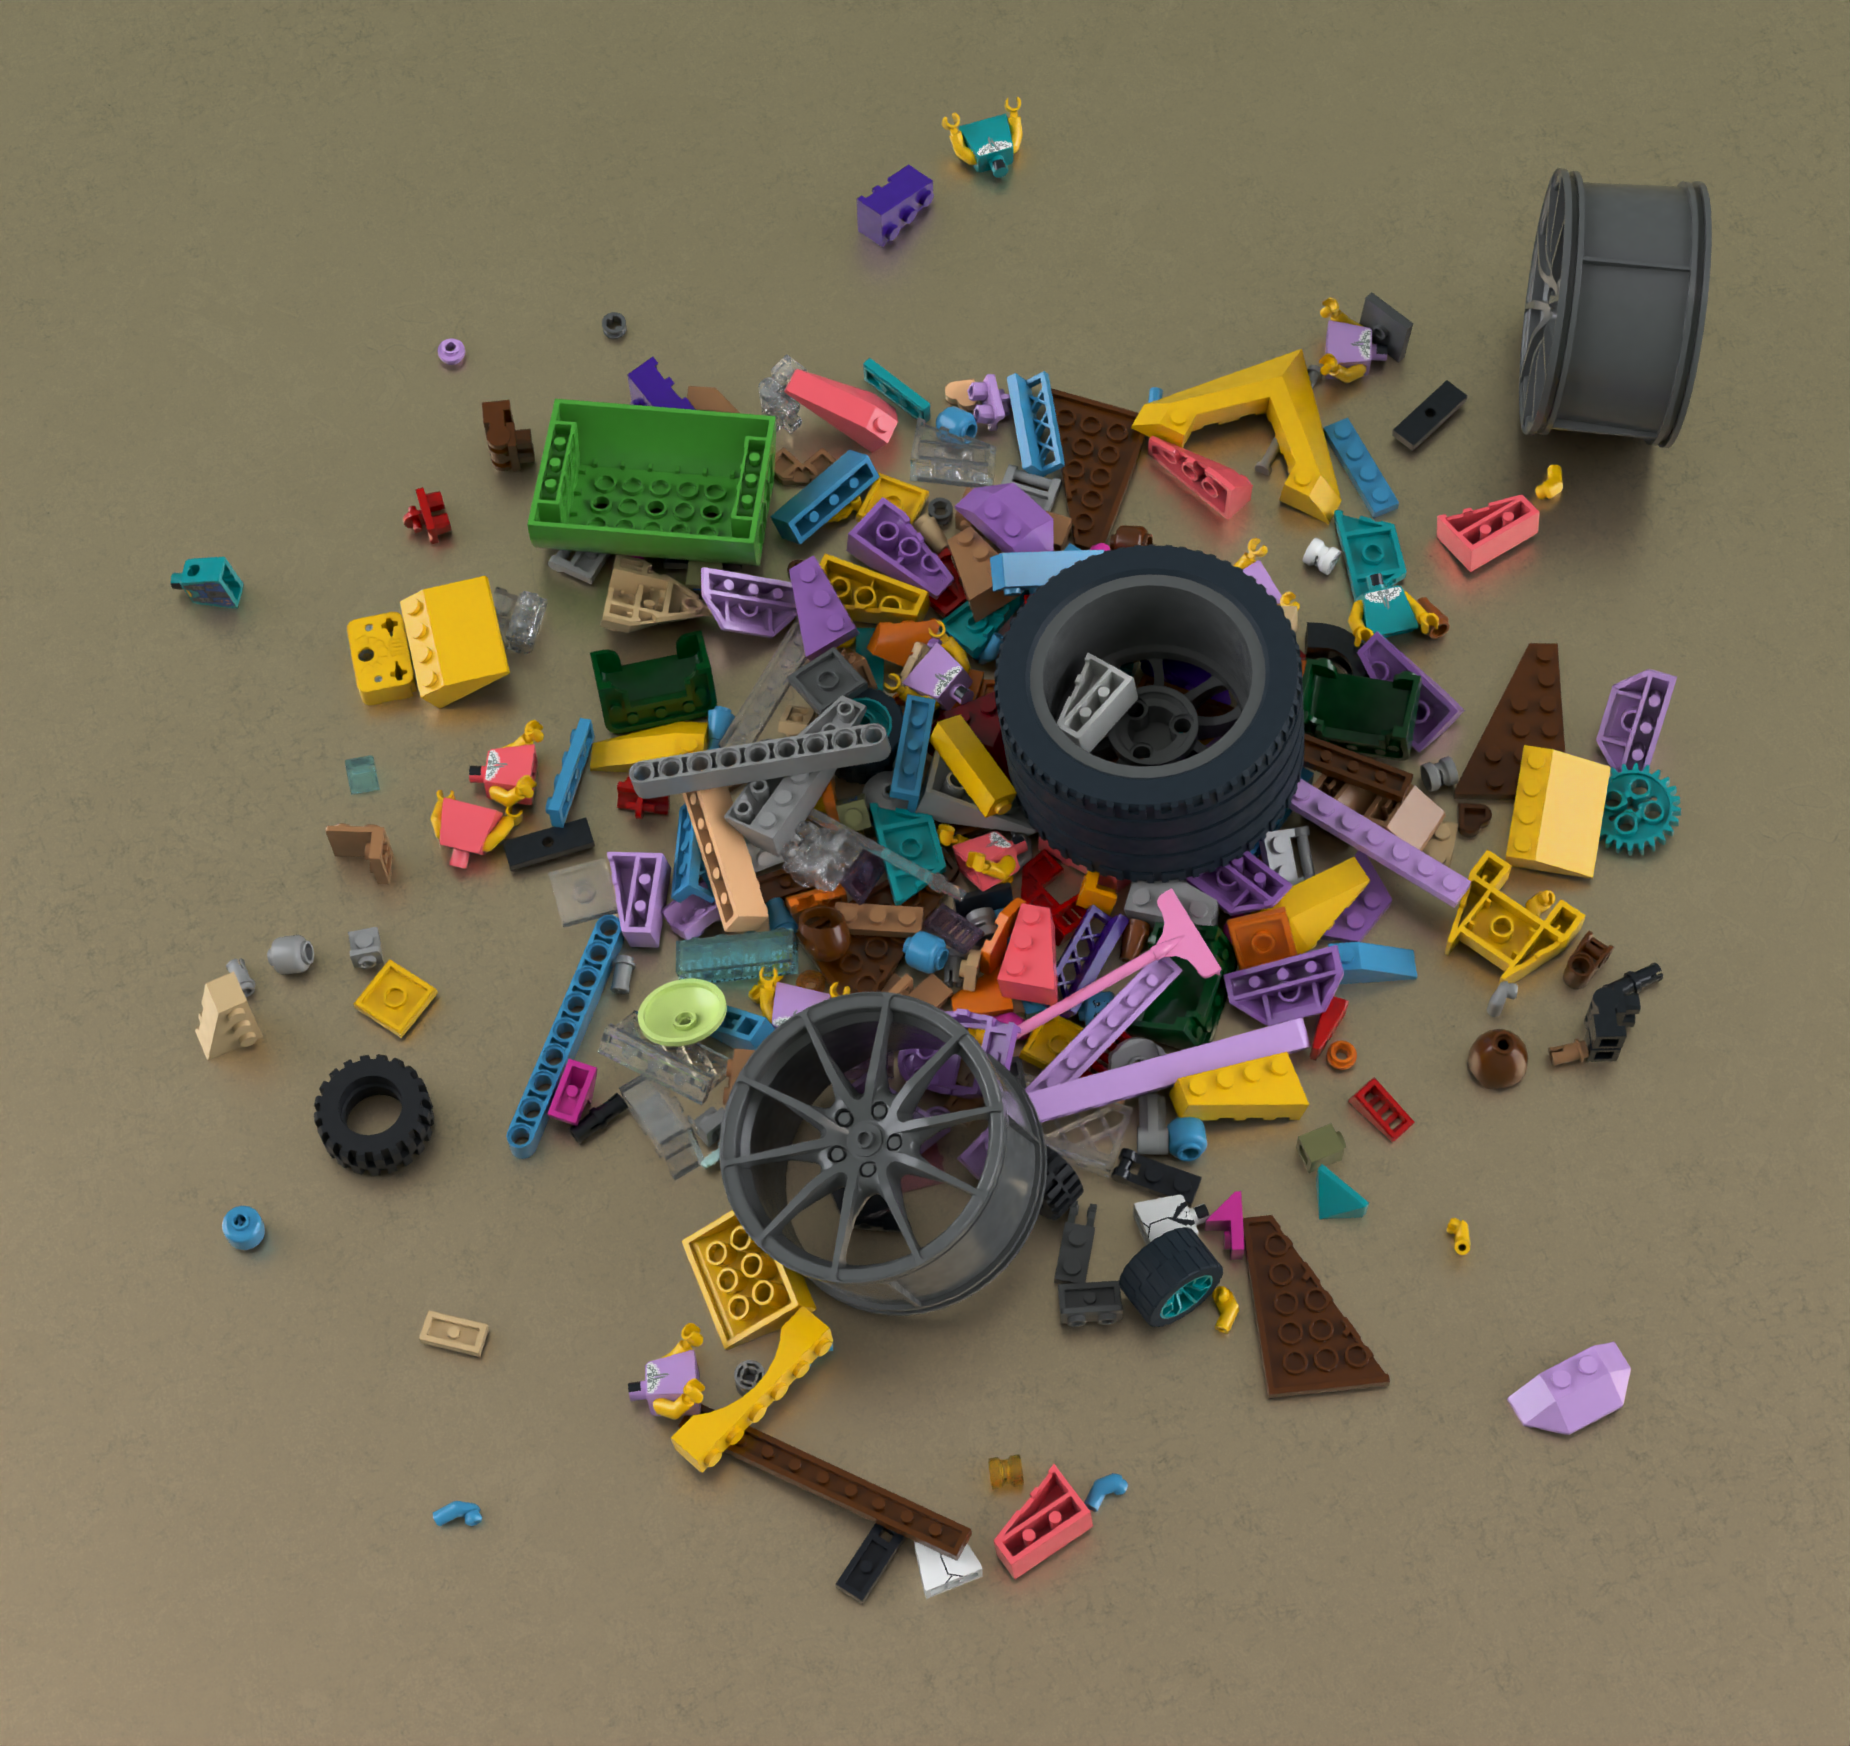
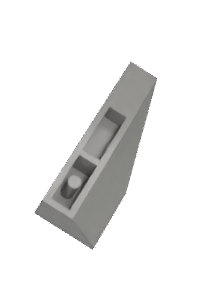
[724,695,867,857]

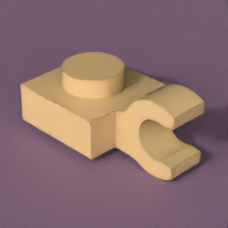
[959,944,982,991]

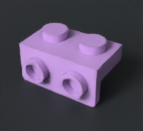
[661,879,721,941]

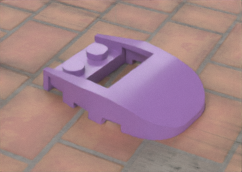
[898,1008,1021,1099]

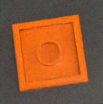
[1227,907,1297,970]

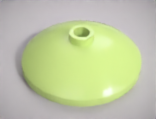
[638,978,727,1047]

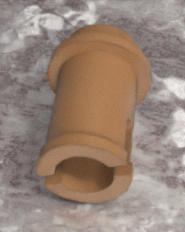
[1548,1039,1589,1066]

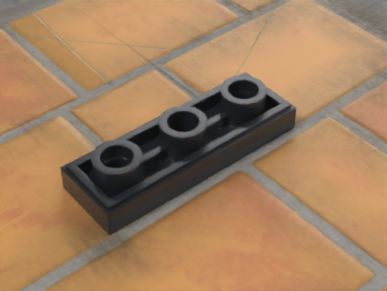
[1392,380,1468,451]
[502,818,595,871]

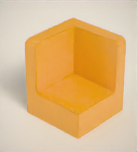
[1076,870,1118,916]

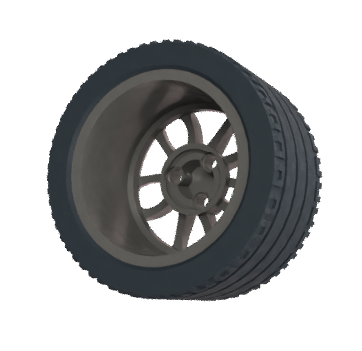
[994,544,1304,883]

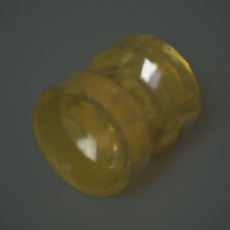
[988,1454,1024,1490]

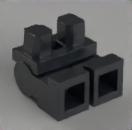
[1584,985,1641,1062]

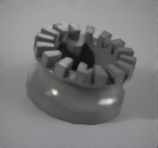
[602,312,627,339]
[928,498,953,526]

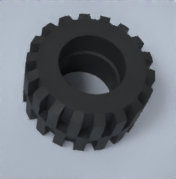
[1039,1145,1084,1220]

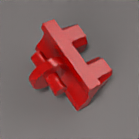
[403,487,452,545]
[617,776,670,820]

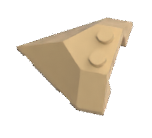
[600,554,712,633]

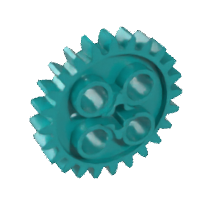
[1599,763,1681,856]

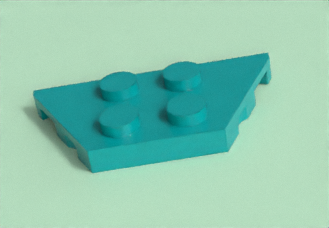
[1333,510,1407,602]
[869,802,946,906]

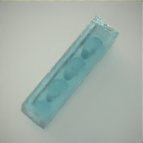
[676,928,799,983]

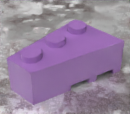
[789,555,860,661]

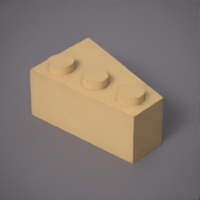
[195,971,263,1061]

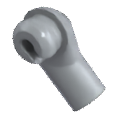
[1487,981,1518,1017]

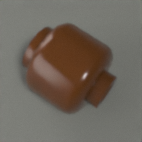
[1110,525,1153,551]

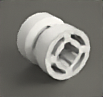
[1302,538,1341,575]

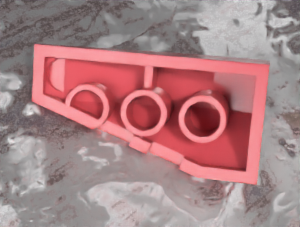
[784,369,898,453]

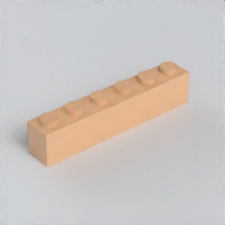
[683,770,769,932]

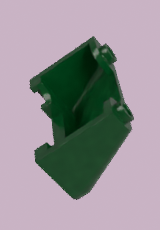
[590,630,717,734]
[1302,658,1422,761]
[1125,922,1238,1050]

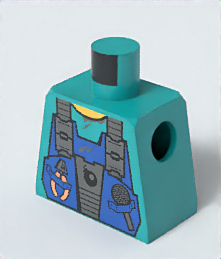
[171,557,244,609]

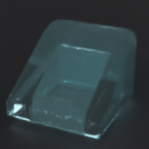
[345,755,380,795]

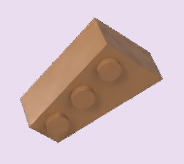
[947,526,1022,623]

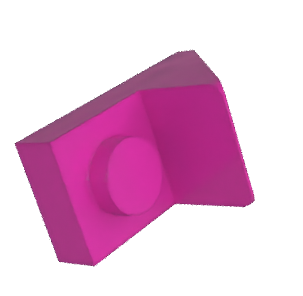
[547,1059,598,1126]
[1204,1191,1244,1260]

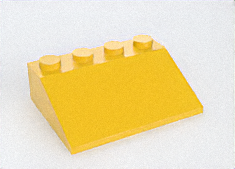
[400,576,510,709]
[1505,745,1611,879]
[682,1210,817,1350]

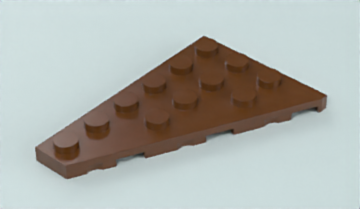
[1051,388,1146,550]
[1453,643,1565,800]
[795,847,960,995]
[1243,1215,1390,1398]

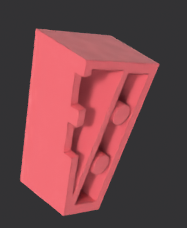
[993,1464,1093,1580]

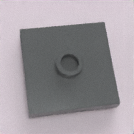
[1359,292,1413,363]
[787,647,868,715]

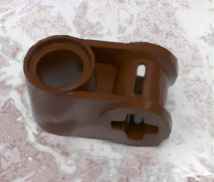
[1563,931,1615,989]

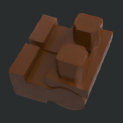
[482,400,535,472]

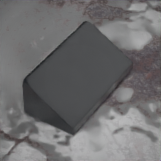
[953,882,1013,926]

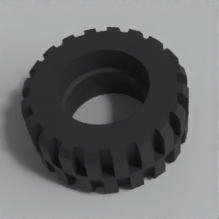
[314,1054,434,1176]

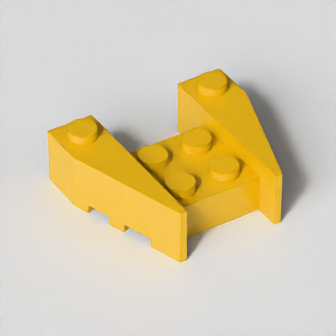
[1444,849,1586,985]

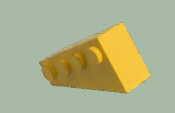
[820,553,930,624]
[1169,1052,1309,1121]

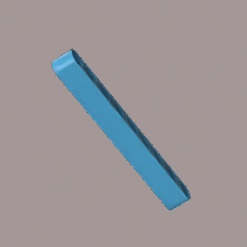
[506,915,624,1159]

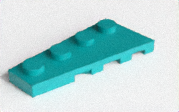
[939,590,1030,659]

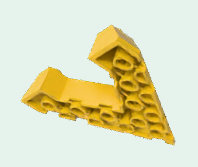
[1131,349,1342,524]

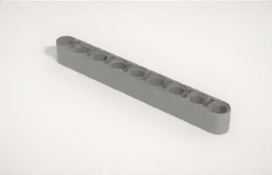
[629,723,891,799]

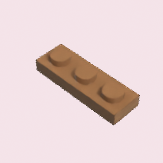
[835,902,924,938]

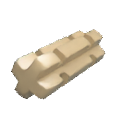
[895,641,930,687]

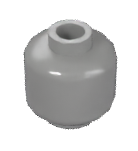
[267,935,314,975]

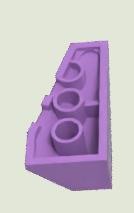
[846,497,954,600]
[1357,631,1465,752]

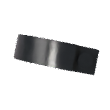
[1305,622,1370,678]

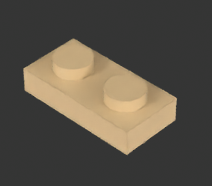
[778,705,816,737]
[1423,821,1458,868]
[419,1310,489,1357]

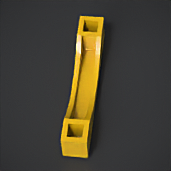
[671,1306,833,1473]

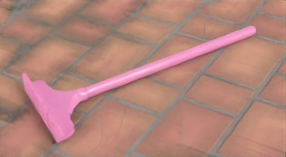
[981,888,1222,1047]

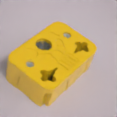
[347,612,417,705]

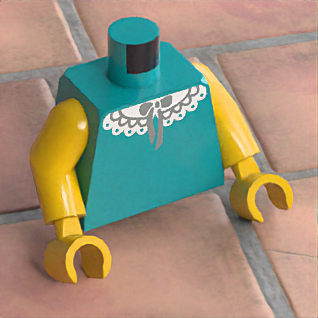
[942,96,1023,178]
[1348,573,1439,647]

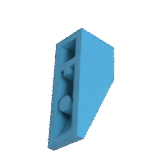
[1328,942,1417,985]
[710,1005,775,1050]

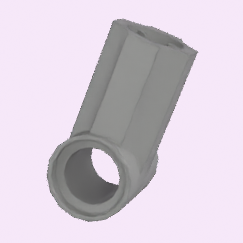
[1137,1094,1169,1155]

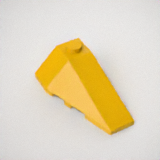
[590,721,708,773]
[1251,857,1370,955]

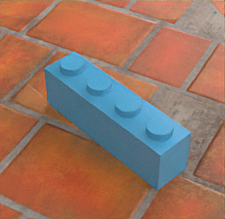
[770,450,880,544]
[990,550,1104,596]

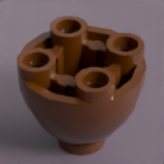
[1468,1029,1529,1089]

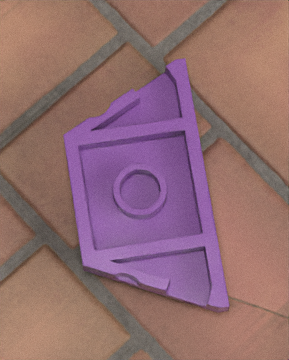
[1321,850,1392,943]

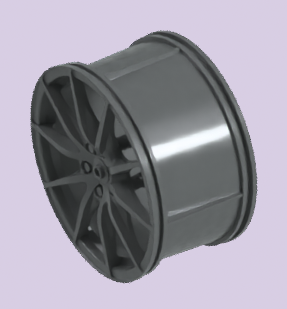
[1519,168,1712,448]
[719,992,1048,1316]

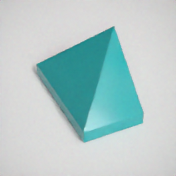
[1316,1164,1369,1219]

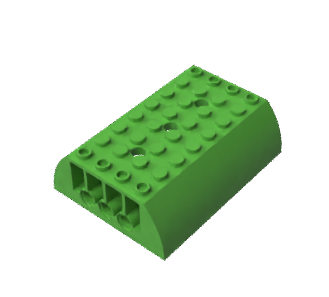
[527,399,776,566]

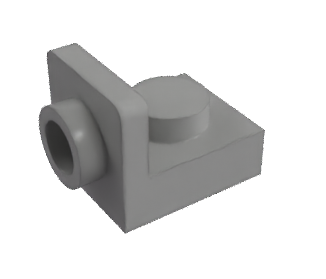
[348,927,384,969]
[690,1107,724,1147]

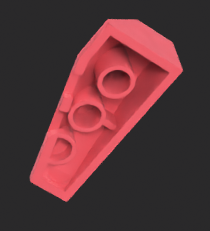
[1148,436,1253,520]

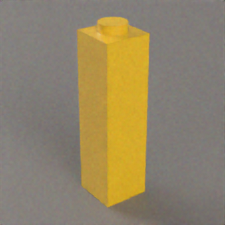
[929,714,1017,818]

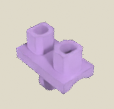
[967,374,1012,431]

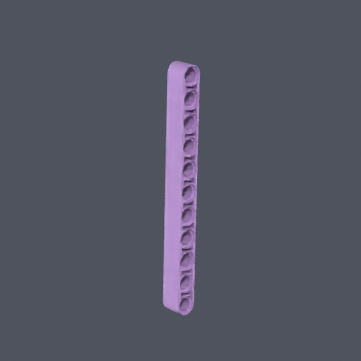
[1027,1018,1312,1123]

